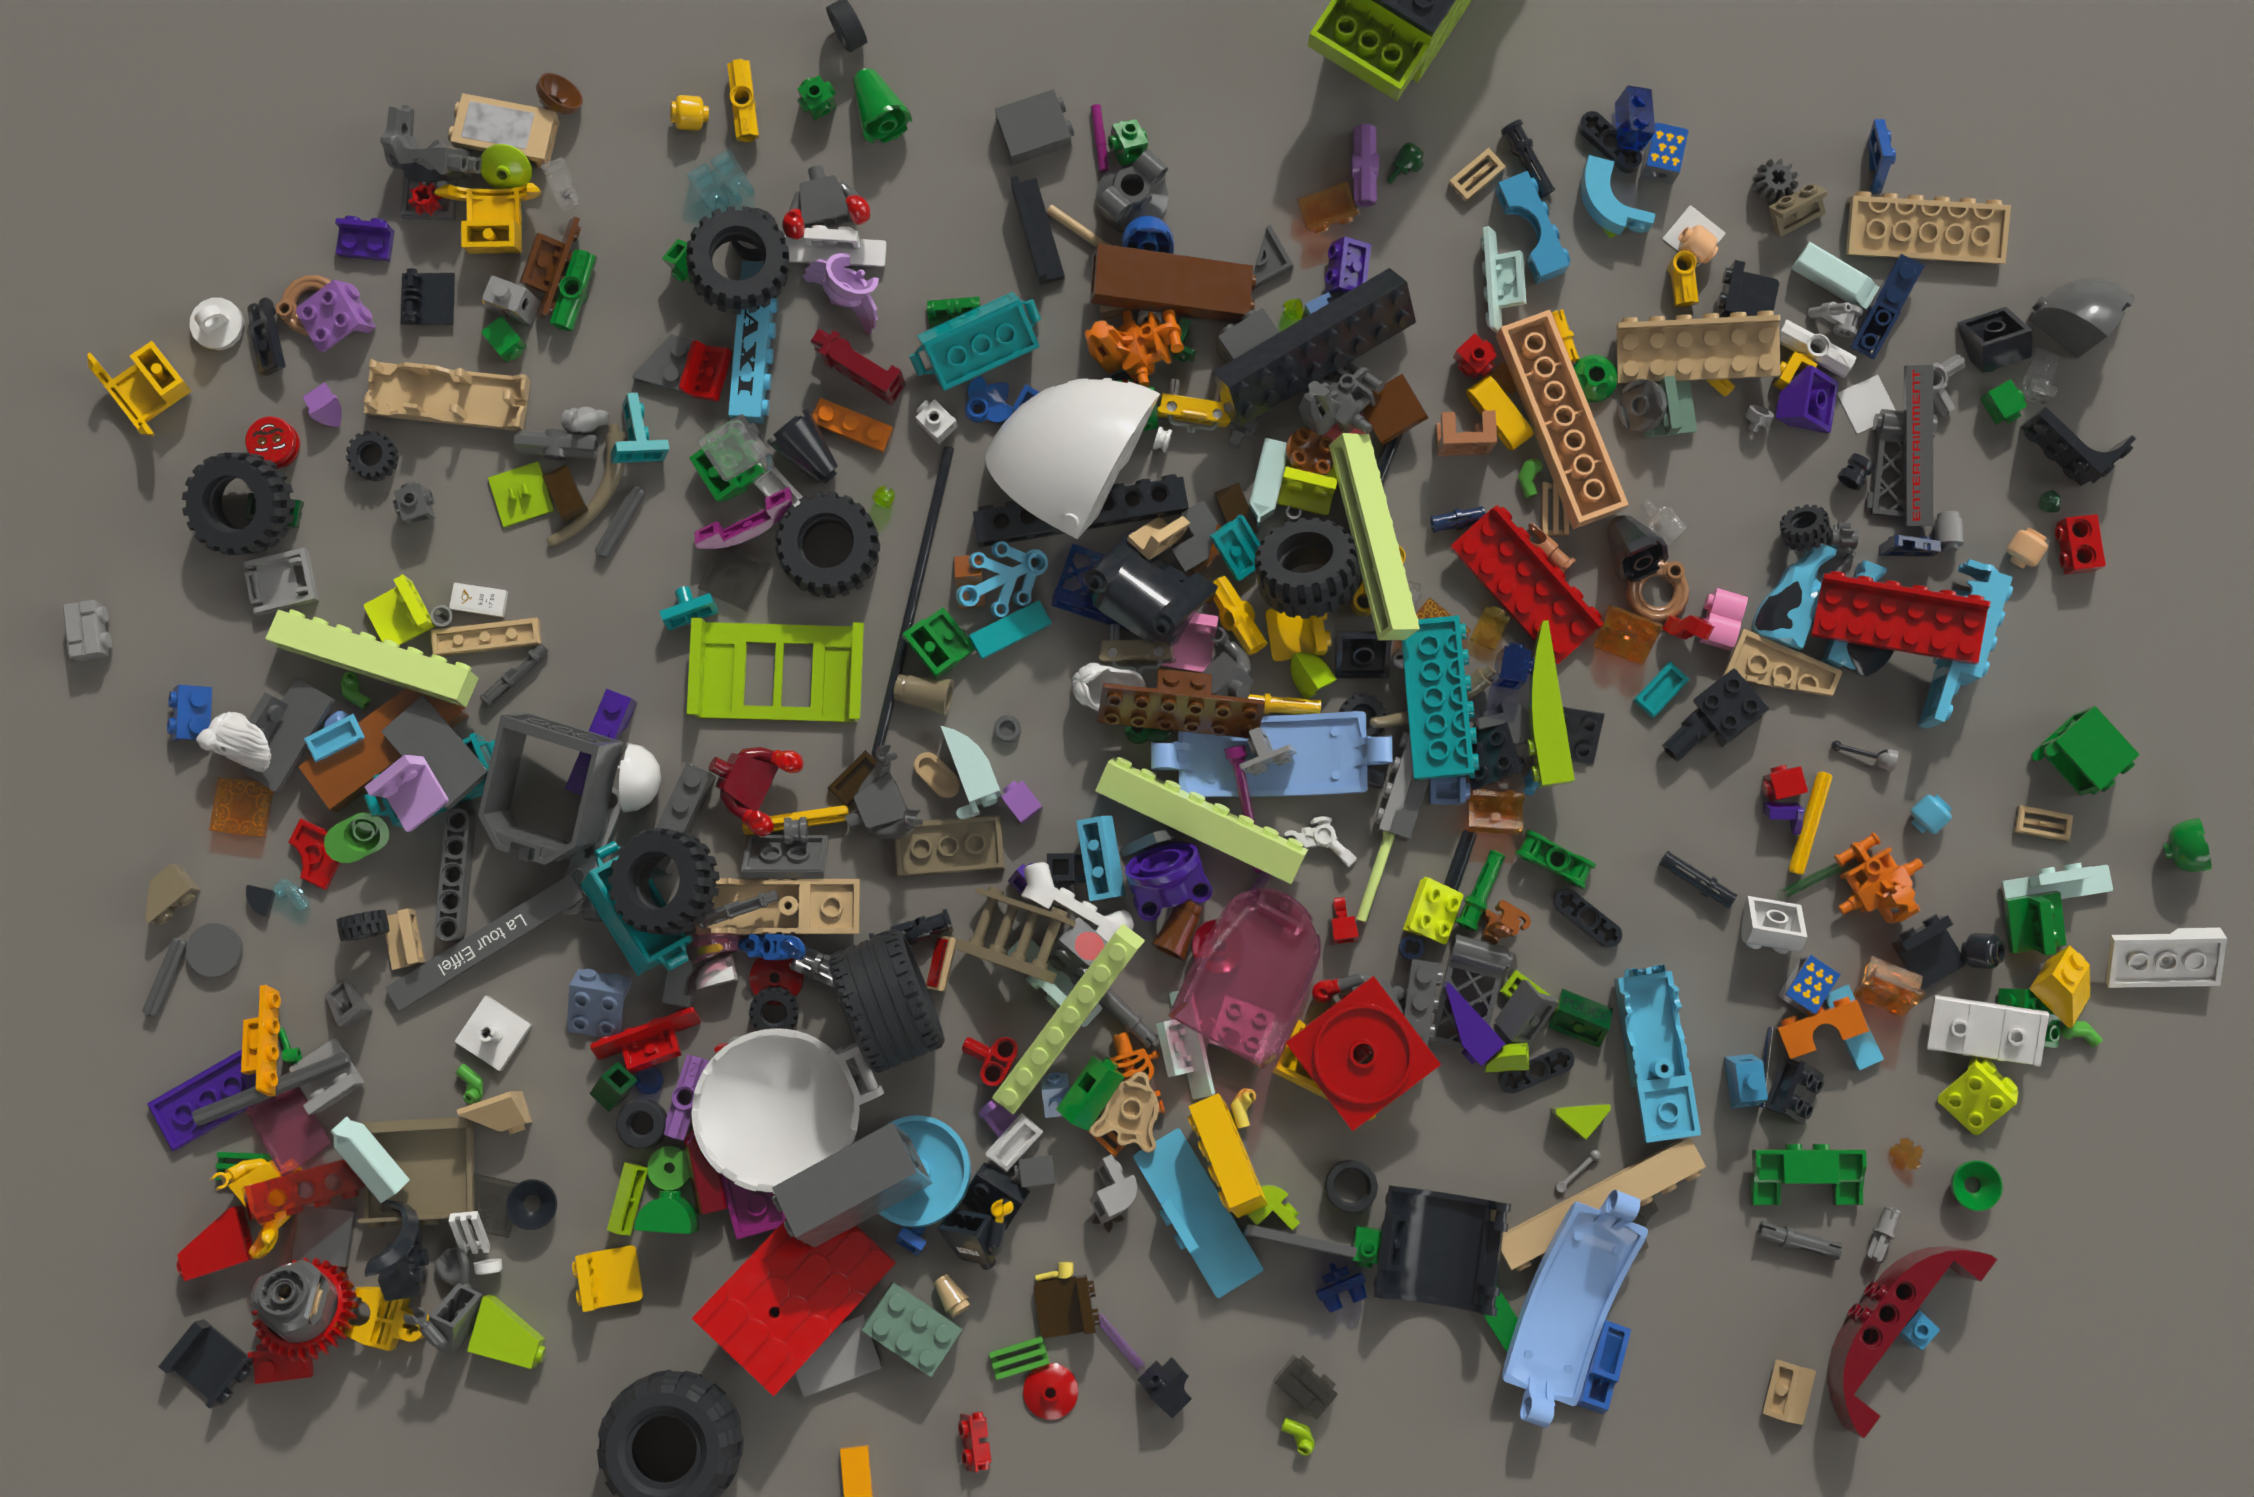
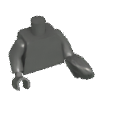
[1153,627,1254,698]
[403,1247,482,1353]

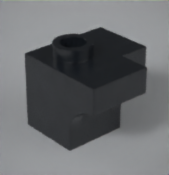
[1047,853,1086,894]
[1137,1357,1192,1419]

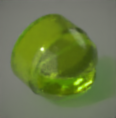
[1282,298,1303,320]
[872,485,895,508]

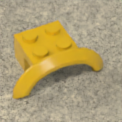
[435,183,541,254]
[87,341,192,436]

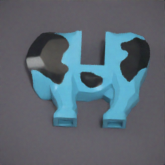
[1751,544,1894,677]

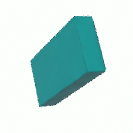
[1633,661,1690,719]

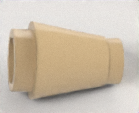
[934,1274,970,1318]

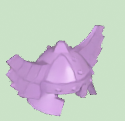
[802,253,879,334]

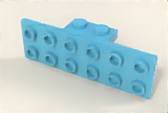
[1133,1128,1263,1298]

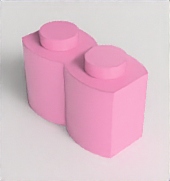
[1699,588,1748,651]

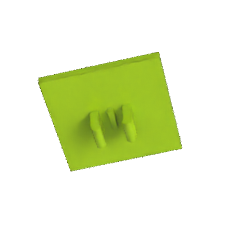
[488,461,555,528]

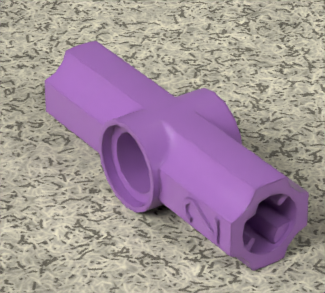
[1351,124,1379,207]
[664,1054,709,1141]

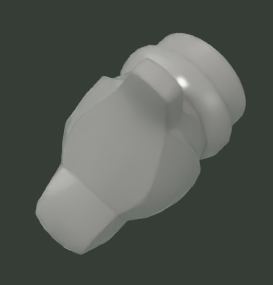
[562,406,609,434]

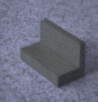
[1495,980,1559,1046]

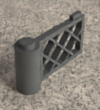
[1866,409,1938,518]
[1433,934,1513,1049]

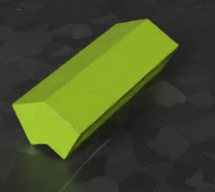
[607,1162,648,1236]

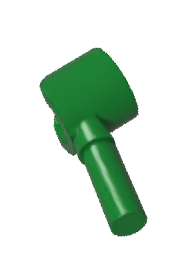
[278,1027,302,1064]

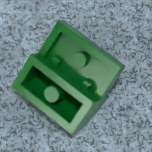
[689,428,766,502]
[902,607,975,678]

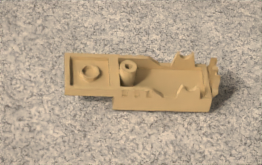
[694,878,861,935]

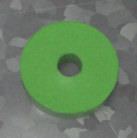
[647,1146,690,1190]

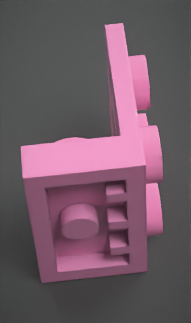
[1157,613,1219,673]

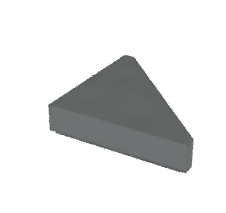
[1253,225,1294,289]
[1120,828,1186,857]

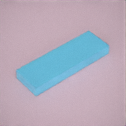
[1824,984,1884,1070]

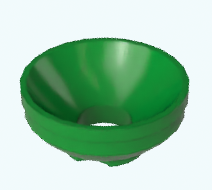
[1573,355,1618,403]
[1951,1160,2003,1211]

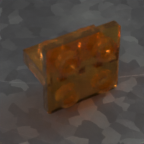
[1593,605,1663,665]
[1853,956,1925,1015]

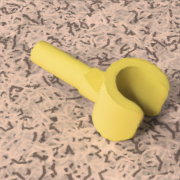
[1035,1262,1074,1282]

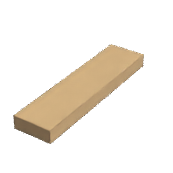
[431,618,541,657]

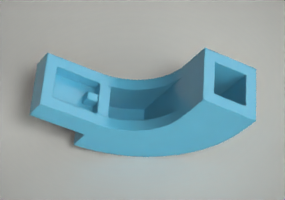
[1580,155,1656,235]

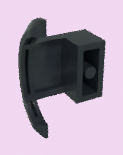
[365,1200,429,1301]

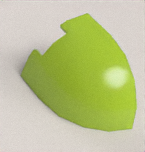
[1290,652,1337,699]
[1485,1043,1529,1072]

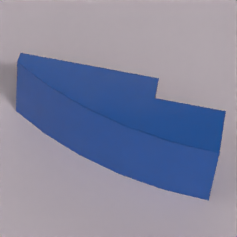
[1577,1320,1631,1414]

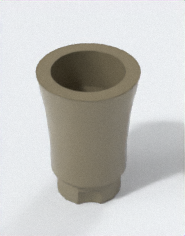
[894,674,954,716]

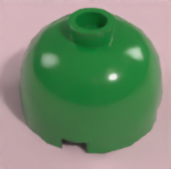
[2163,818,2212,872]

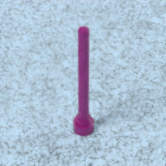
[1224,745,1263,874]

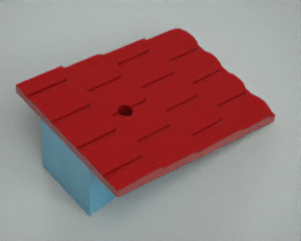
[691,1219,897,1396]

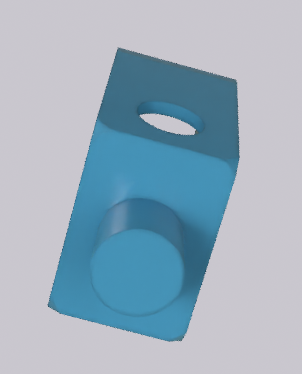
[1724,1054,1768,1109]

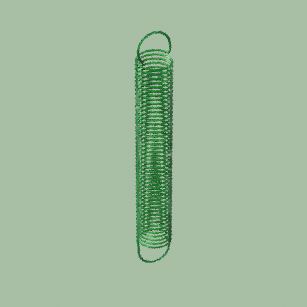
[1777,861,1849,900]

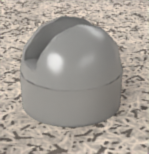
[430,605,452,627]

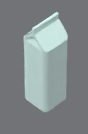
[1791,242,1880,310]
[1249,438,1288,528]
[330,1116,410,1203]

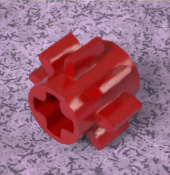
[408,182,443,216]

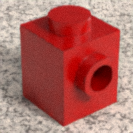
[1762,765,1808,802]

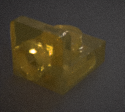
[1469,606,1510,651]

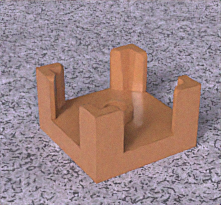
[1435,410,1497,456]

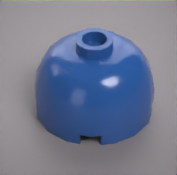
[1121,215,1174,254]

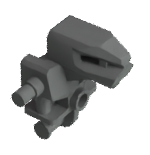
[1298,360,1385,435]

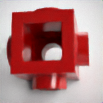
[1453,333,1497,380]

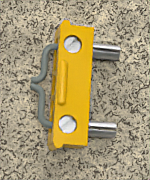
[1157,379,1231,434]

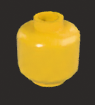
[670,95,709,131]

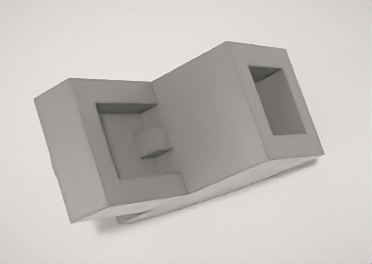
[1089,1154,1137,1224]

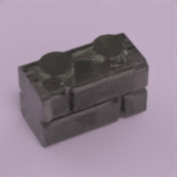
[1273,1354,1338,1420]

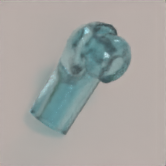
[273,878,311,912]

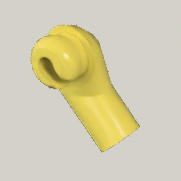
[1231,1088,1256,1129]

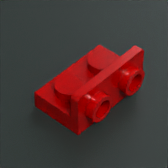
[247,1341,314,1384]

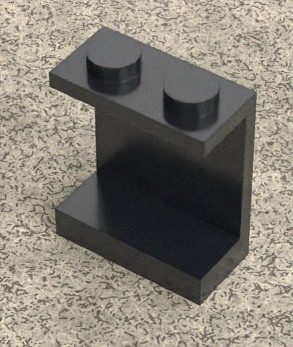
[158,1319,253,1409]

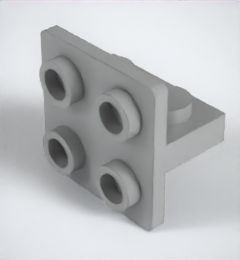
[1239,727,1297,776]

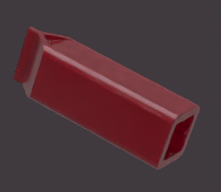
[684,1125,727,1215]

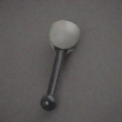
[1831,740,1899,772]

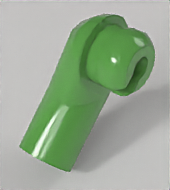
[1518,459,1542,499]

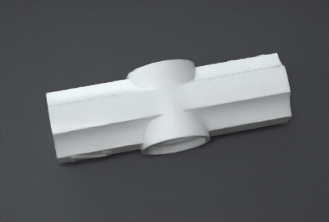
[1779,319,1856,378]

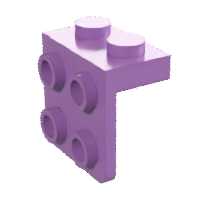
[296,279,376,352]

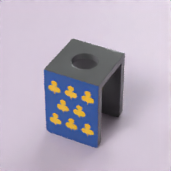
[1640,123,1688,184]

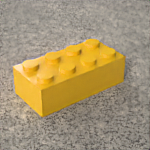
[1187,1093,1268,1218]

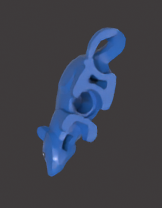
[735,934,805,961]

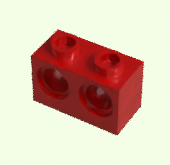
[2055,514,2106,575]

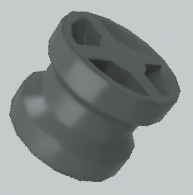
[784,817,808,844]

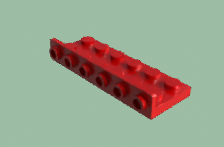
[1449,505,1604,665]
[1811,571,1991,665]

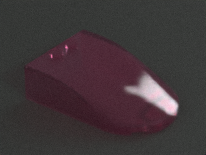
[1168,888,1321,1069]

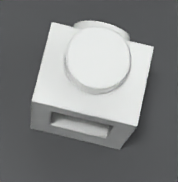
[916,399,958,444]

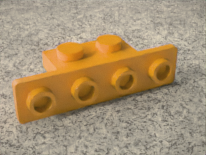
[241,985,281,1097]

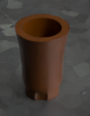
[1151,900,1203,961]

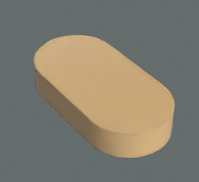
[914,752,960,798]

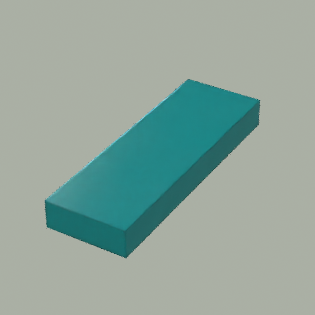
[968,600,1052,660]

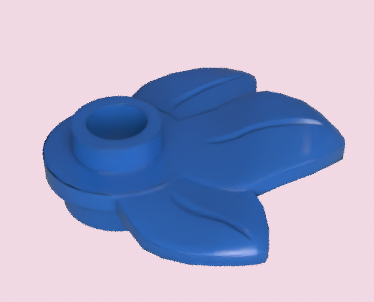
[965,376,1015,423]

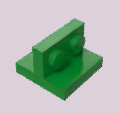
[2004,891,2067,956]

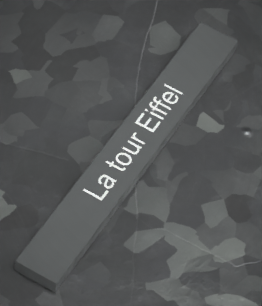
[385,874,586,1011]

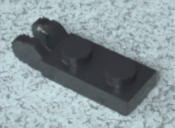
[247,297,286,376]

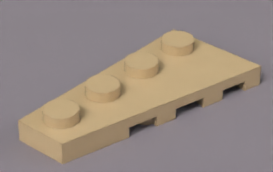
[1722,629,1843,697]

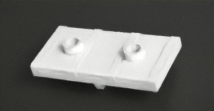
[1926,995,2049,1067]

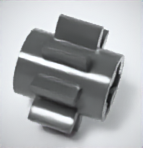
[1826,522,1859,556]

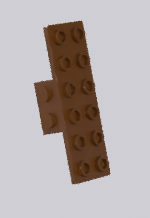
[1097,668,1265,739]

